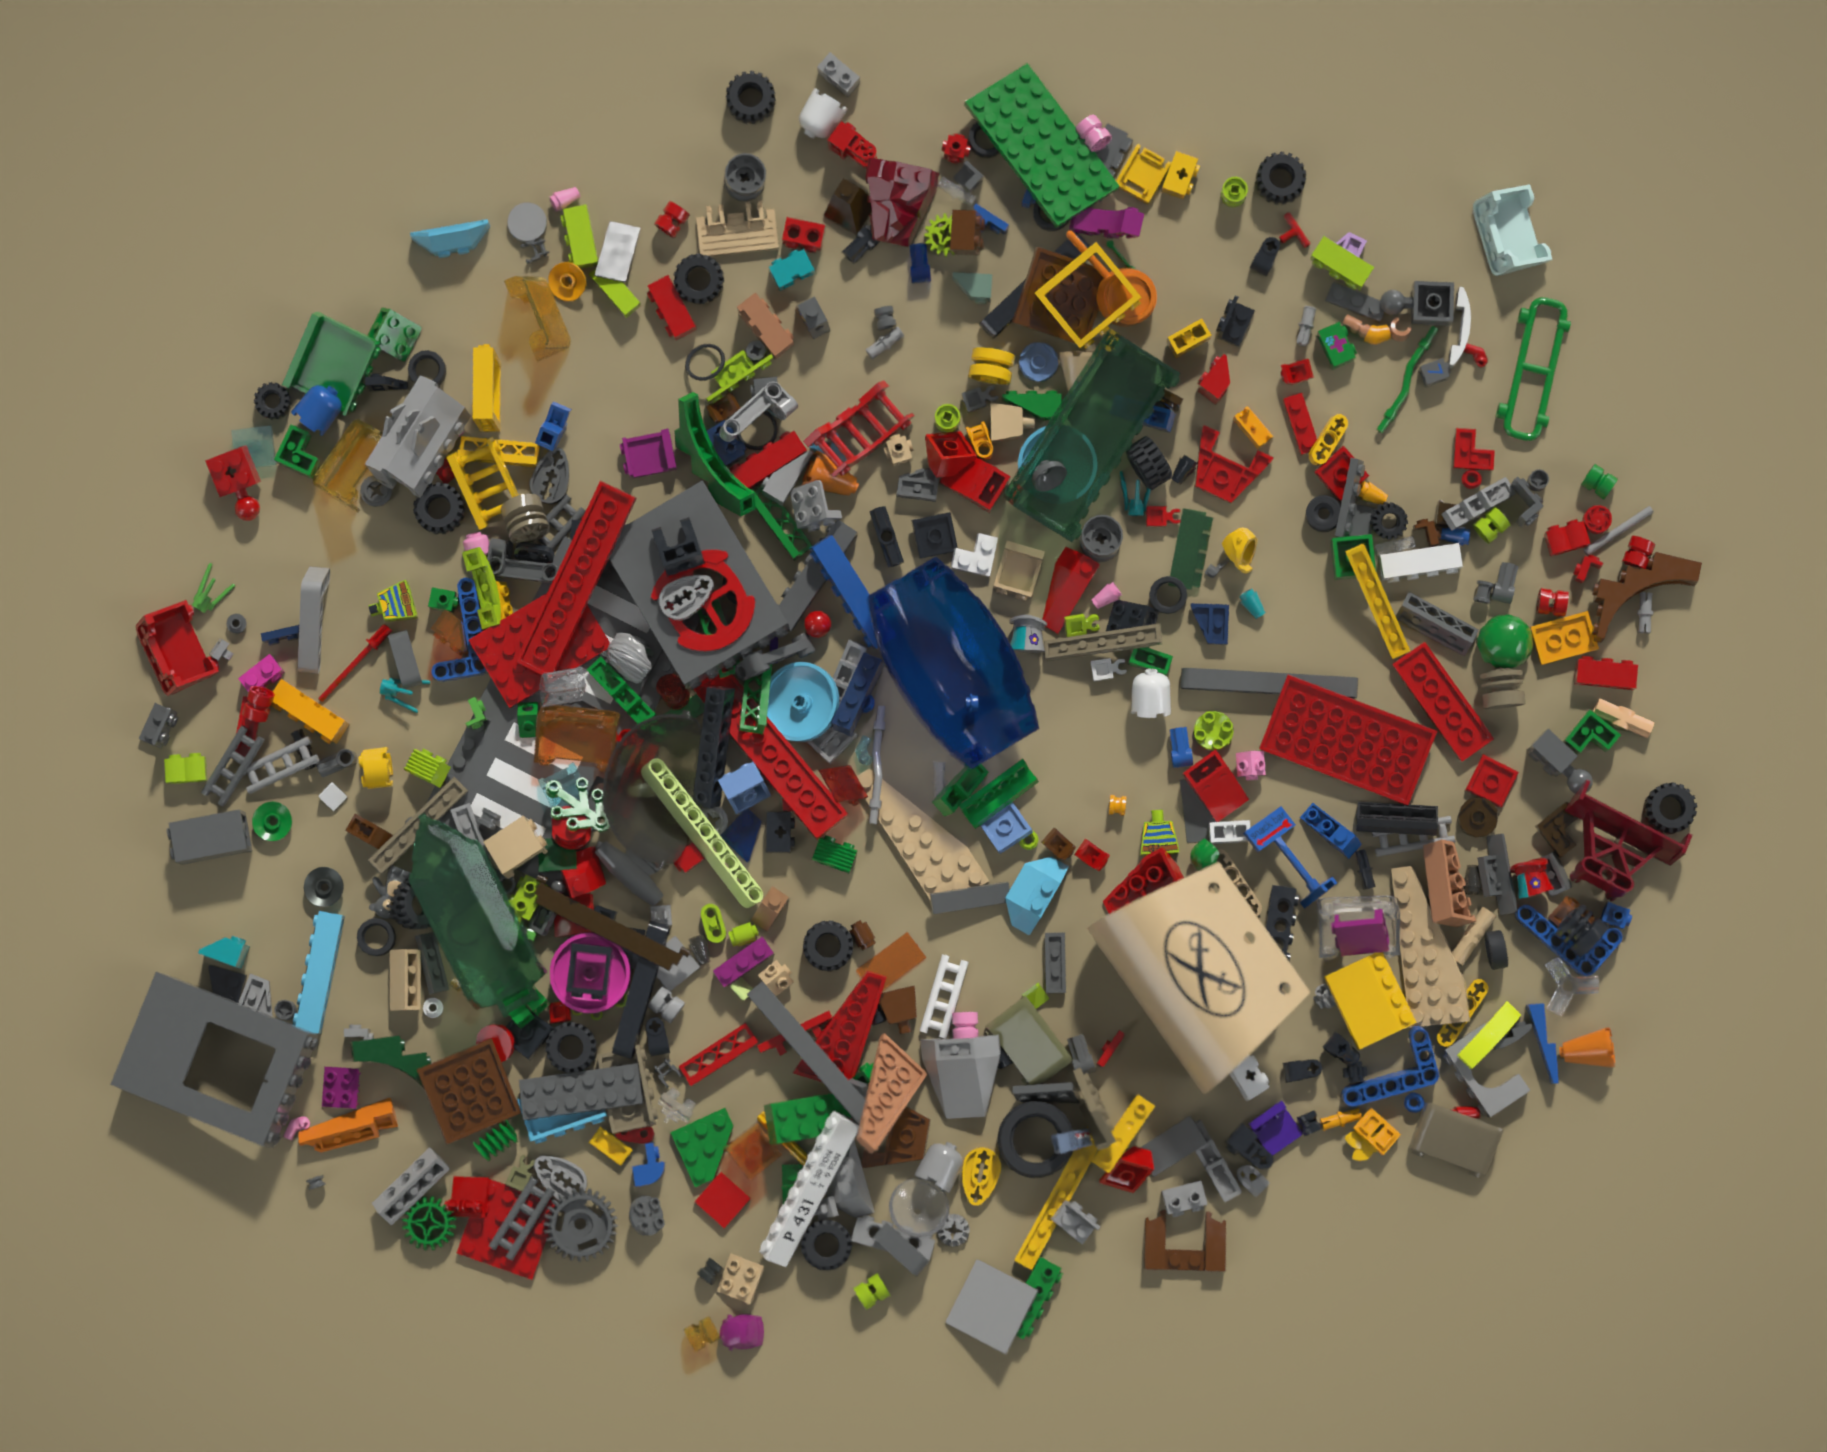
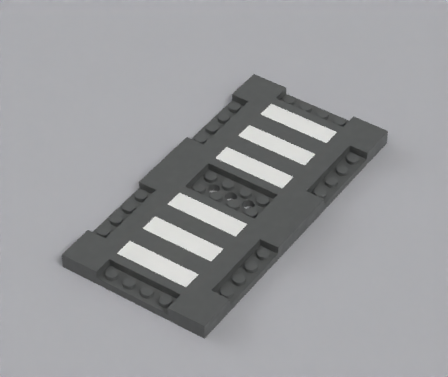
[426,536,706,887]

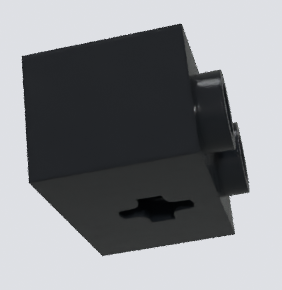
[766,812,795,853]

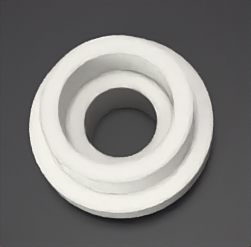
[423,998,443,1018]

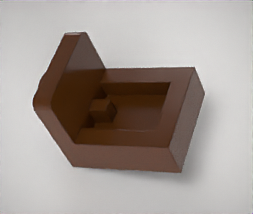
[706,393,741,423]
[1412,519,1441,547]
[1041,828,1076,861]

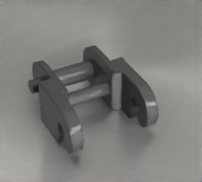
[520,239,550,263]
[654,1058,683,1089]

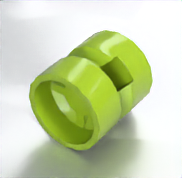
[1221,177,1248,207]
[935,404,960,433]
[1473,507,1511,544]
[853,1273,890,1310]

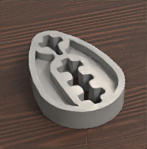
[659,575,714,621]
[534,1156,588,1200]

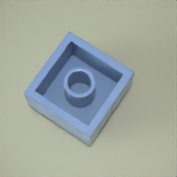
[718,762,771,814]

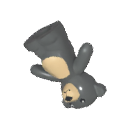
[369,865,416,920]

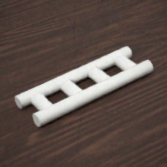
[920,954,969,1039]

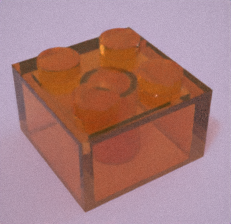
[723,1123,782,1180]

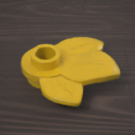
[1344,1131,1378,1161]

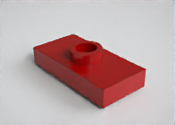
[1096,1030,1125,1067]

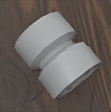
[648,986,685,1024]

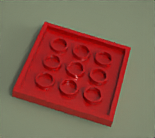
[456,1179,555,1280]

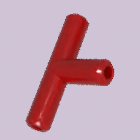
[1279,212,1311,248]

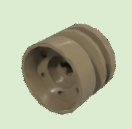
[500,494,550,544]
[1480,668,1526,709]

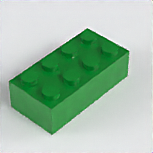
[763,1093,851,1145]

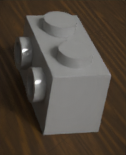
[1161,1181,1207,1217]

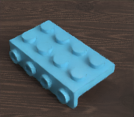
[517,1098,608,1144]

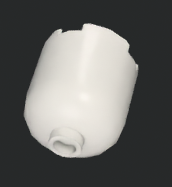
[799,88,848,139]
[1131,669,1171,718]

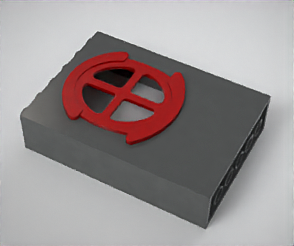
[609,480,790,690]

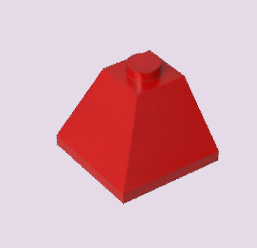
[925,431,977,478]
[560,846,606,898]
[1099,1146,1154,1193]

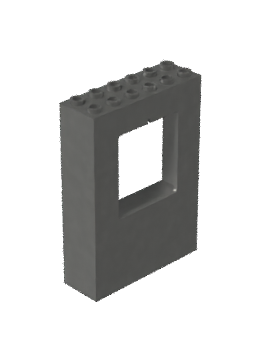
[110,972,319,1148]

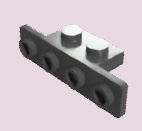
[1477,833,1517,915]

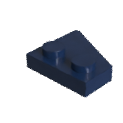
[1190,603,1229,645]

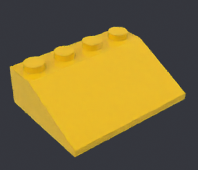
[1324,952,1417,1050]

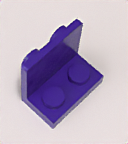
[1248,1101,1303,1156]

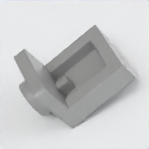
[344,1025,374,1040]

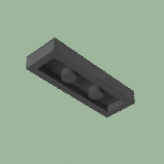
[1325,282,1384,323]
[415,932,450,994]
[1045,933,1066,993]

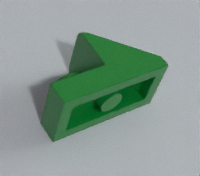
[782,1164,802,1205]

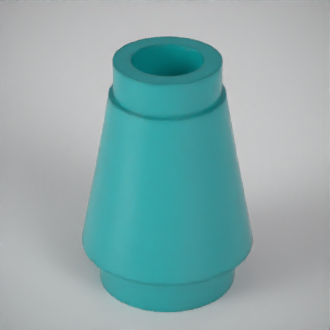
[1239,588,1266,619]

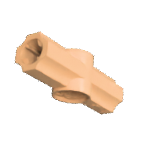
[1593,698,1654,738]

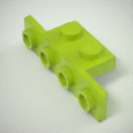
[706,350,773,404]

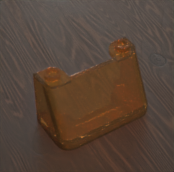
[534,704,620,772]

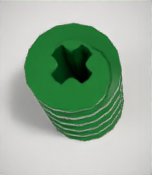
[473,1120,518,1161]

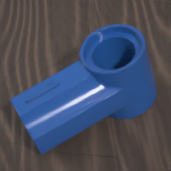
[1169,727,1193,768]

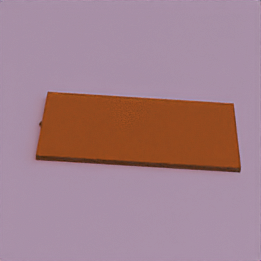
[856,932,926,989]

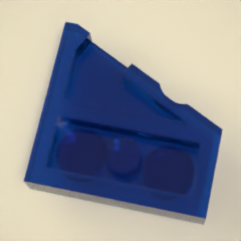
[720,809,762,863]

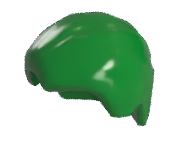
[1190,838,1220,871]

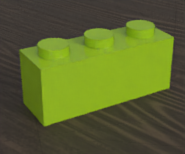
[561,204,598,269]
[1310,236,1374,291]

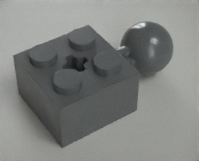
[1380,281,1454,326]
[1527,728,1593,793]

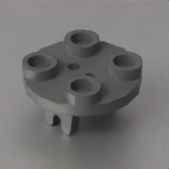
[629,1196,665,1236]

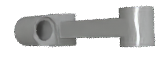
[719,381,798,442]

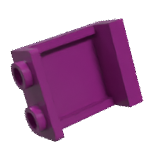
[619,428,677,479]
[1331,909,1389,956]

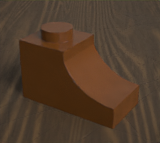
[345,814,393,849]

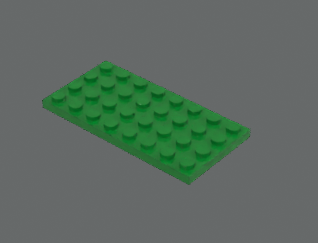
[964,63,1120,228]

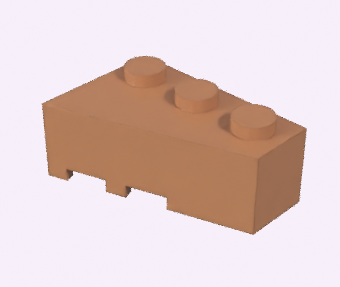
[737,292,794,360]

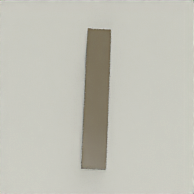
[1044,624,1163,662]
[367,777,468,875]

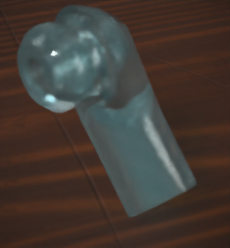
[855,735,873,766]

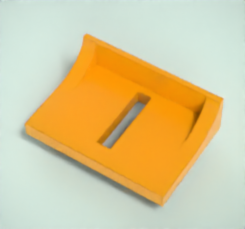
[1353,1108,1401,1155]

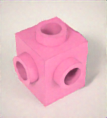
[1236,751,1266,781]

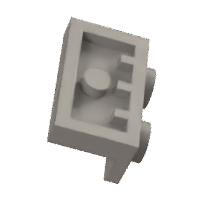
[1051,1200,1100,1244]

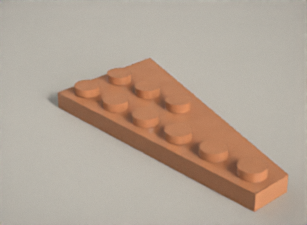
[857,1033,928,1153]

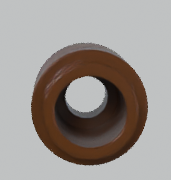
[849,920,876,951]

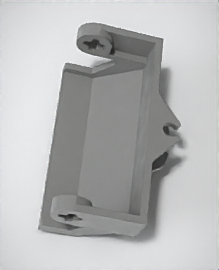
[365,375,471,498]

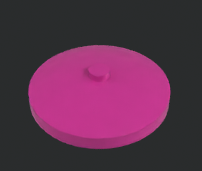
[550,933,631,1014]

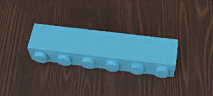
[293,911,345,1034]

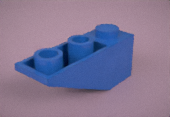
[1300,803,1362,859]

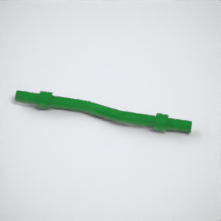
[1376,326,1438,434]

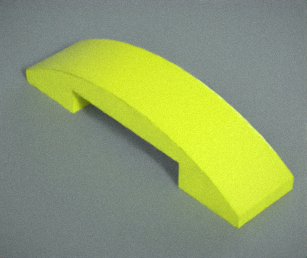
[1457,1001,1521,1069]

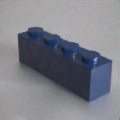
[831,652,884,737]

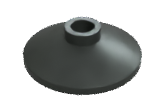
[304,867,344,907]

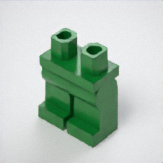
[491,967,550,1029]

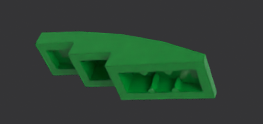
[587,657,658,730]

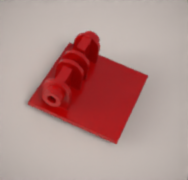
[444,1176,489,1218]

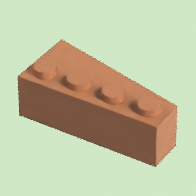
[1423,839,1476,927]

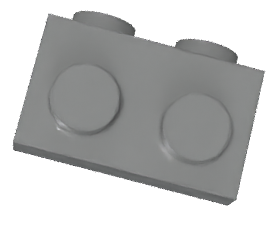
[790,480,842,532]

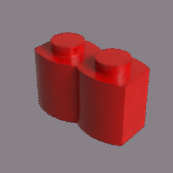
[1544,519,1591,557]

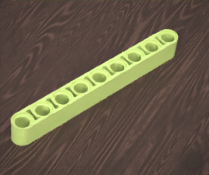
[641,758,763,908]

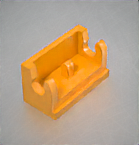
[1233,406,1273,449]

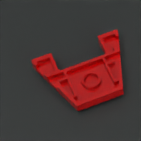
[1195,425,1274,504]

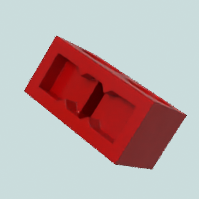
[782,217,826,253]

